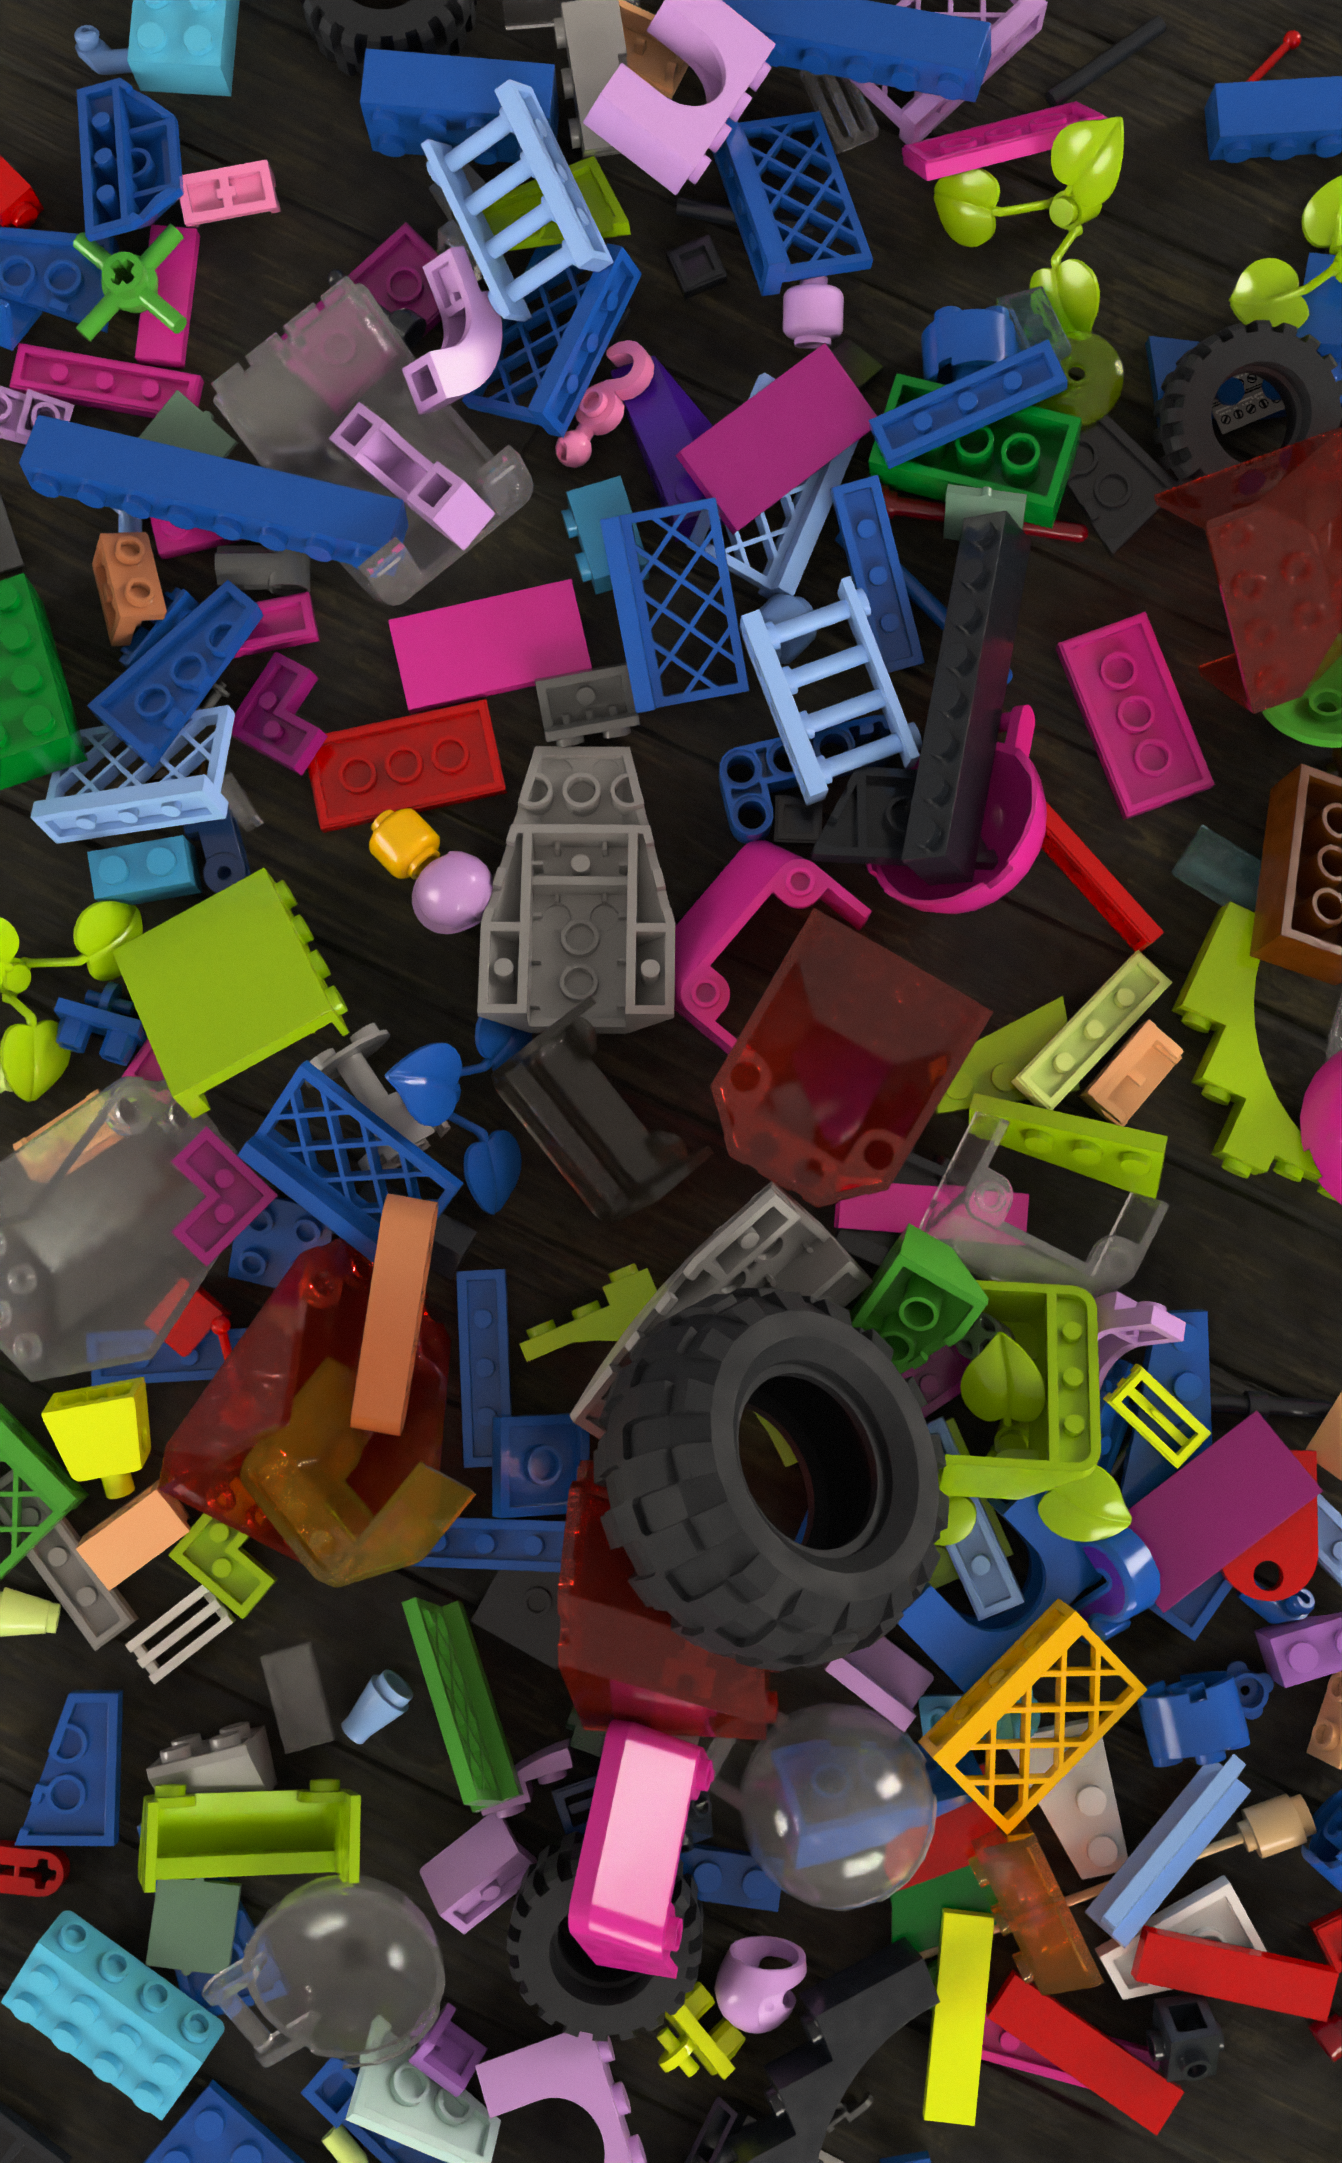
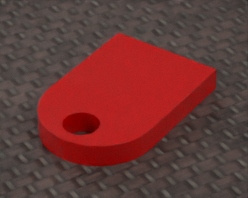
[1220,1450,1318,1601]

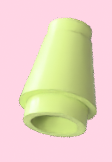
[0,1587,61,1637]

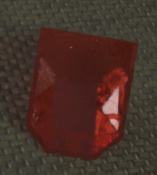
[1154,427,1342,714]
[711,908,993,1208]
[158,1237,451,1569]
[558,1460,780,1740]

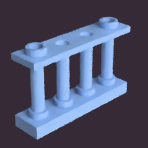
[421,79,614,322]
[739,576,923,806]

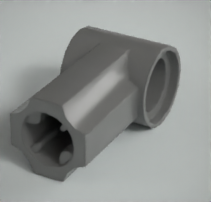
[215,545,311,596]

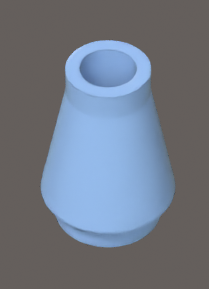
[341,1669,413,1744]

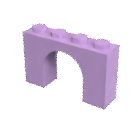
[583,0,776,195]
[475,2031,647,2163]

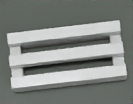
[125,1585,236,1684]

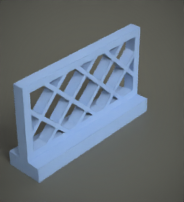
[687,373,859,600]
[30,705,235,844]
[1085,1754,1251,1949]

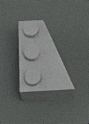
[553,0,628,159]

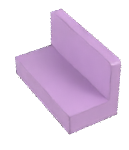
[822,1636,934,1732]
[420,1813,537,1934]

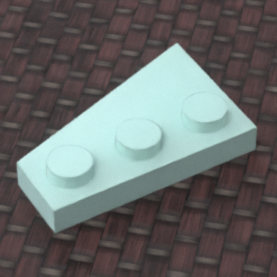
[345,2016,501,2163]

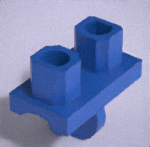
[54,981,148,1066]

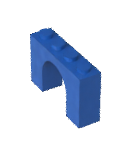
[897,1490,1103,1693]

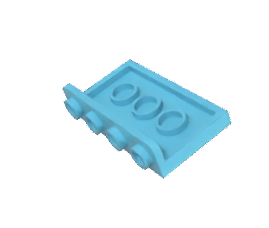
[1,1910,225,2121]

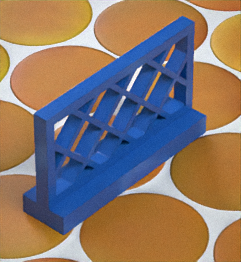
[712,111,873,296]
[462,243,642,438]
[600,497,750,713]
[237,1060,464,1263]

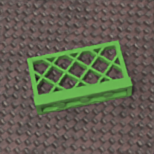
[0,1403,89,1581]
[402,1597,524,1813]

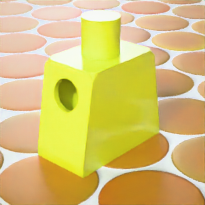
[41,1377,151,1499]

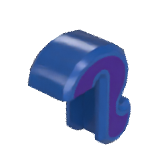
[1070,1528,1160,1646]

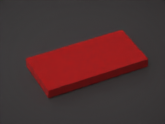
[308,699,507,833]

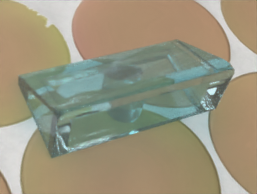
[997,286,1072,362]
[1172,824,1261,913]

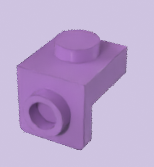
[408,2002,488,2098]

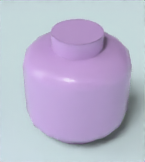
[783,276,844,349]

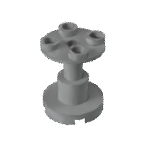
[305,1023,451,1181]

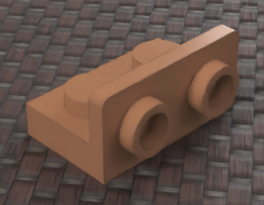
[92,532,167,646]

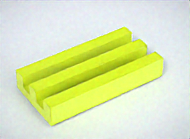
[1103,1363,1211,1469]

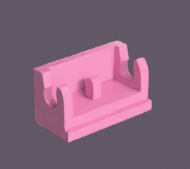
[179,159,281,228]

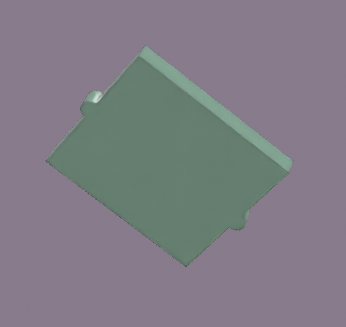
[138,390,238,458]
[943,484,1027,540]
[146,1878,242,1976]

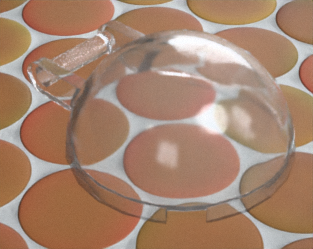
[706,1686,937,1911]
[201,1874,446,2069]

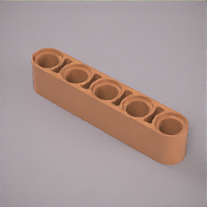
[351,1193,439,1436]

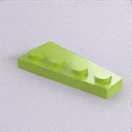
[968,1093,1168,1201]

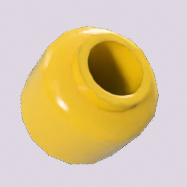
[369,808,440,880]

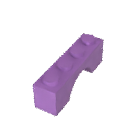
[1254,1612,1342,1688]

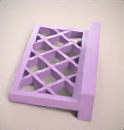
[847,0,1048,145]

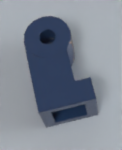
[183,805,251,894]

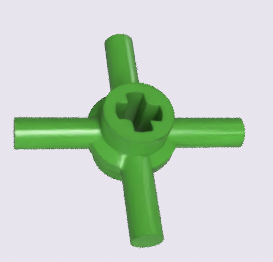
[73,224,187,342]

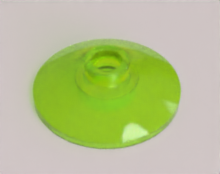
[1034,331,1124,426]

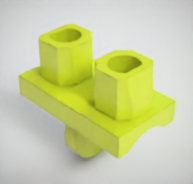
[656,1981,746,2080]

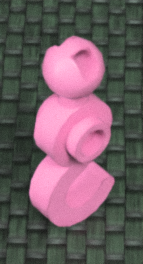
[555,340,654,468]

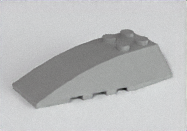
[477,746,675,1034]
[569,1180,873,1439]

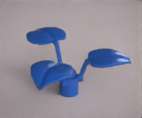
[385,1017,532,1215]

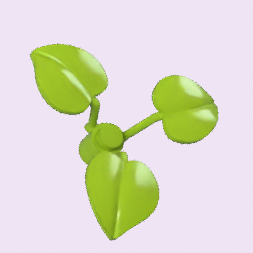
[934,116,1124,343]
[1229,175,1342,329]
[0,900,143,1102]
[934,1332,1132,1546]

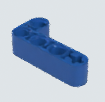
[719,715,896,844]

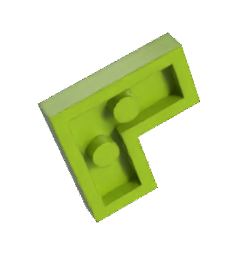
[168,1477,278,1619]

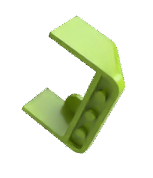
[939,1280,1101,1500]
[138,1779,361,1893]

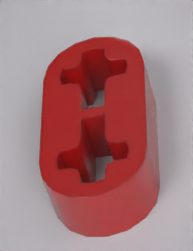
[0,1840,70,1897]

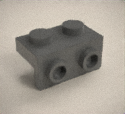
[535,662,640,747]

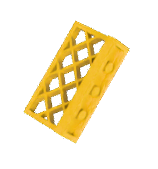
[918,1598,1148,1835]

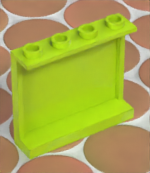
[112,868,349,1119]

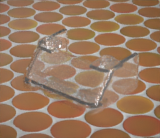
[919,1111,1169,1299]

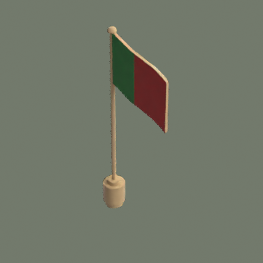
[882,1759,1317,1960]

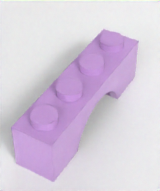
[329,402,496,551]

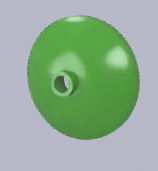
[1256,638,1342,748]

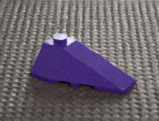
[611,355,725,542]

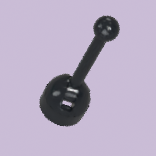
[327,269,427,352]

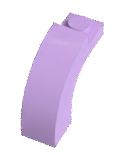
[402,246,502,415]
[1094,1291,1186,1391]

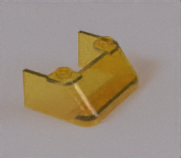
[241,1356,476,1588]

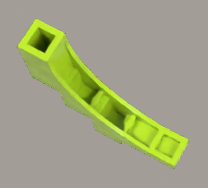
[1172,901,1336,1201]
[519,1263,798,1467]

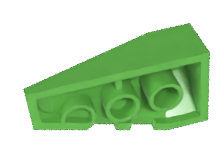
[850,1223,989,1374]

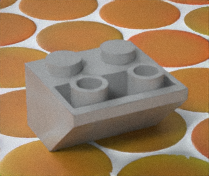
[146,1721,278,1793]

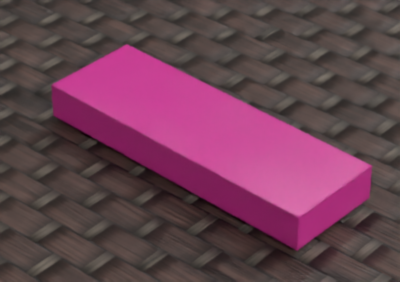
[135,225,200,368]

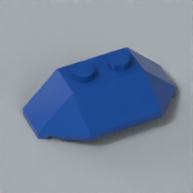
[77,78,184,242]

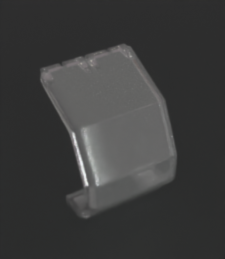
[211,275,533,606]

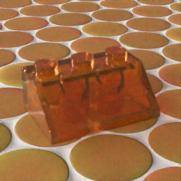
[968,1818,1104,1996]

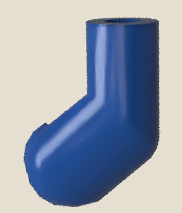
[1236,1580,1315,1625]

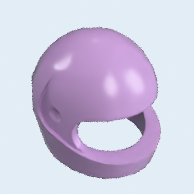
[412,851,493,934]
[714,1936,807,2034]

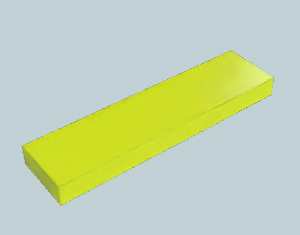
[922,1908,995,2126]

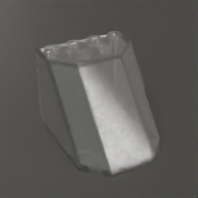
[0,1076,237,1382]

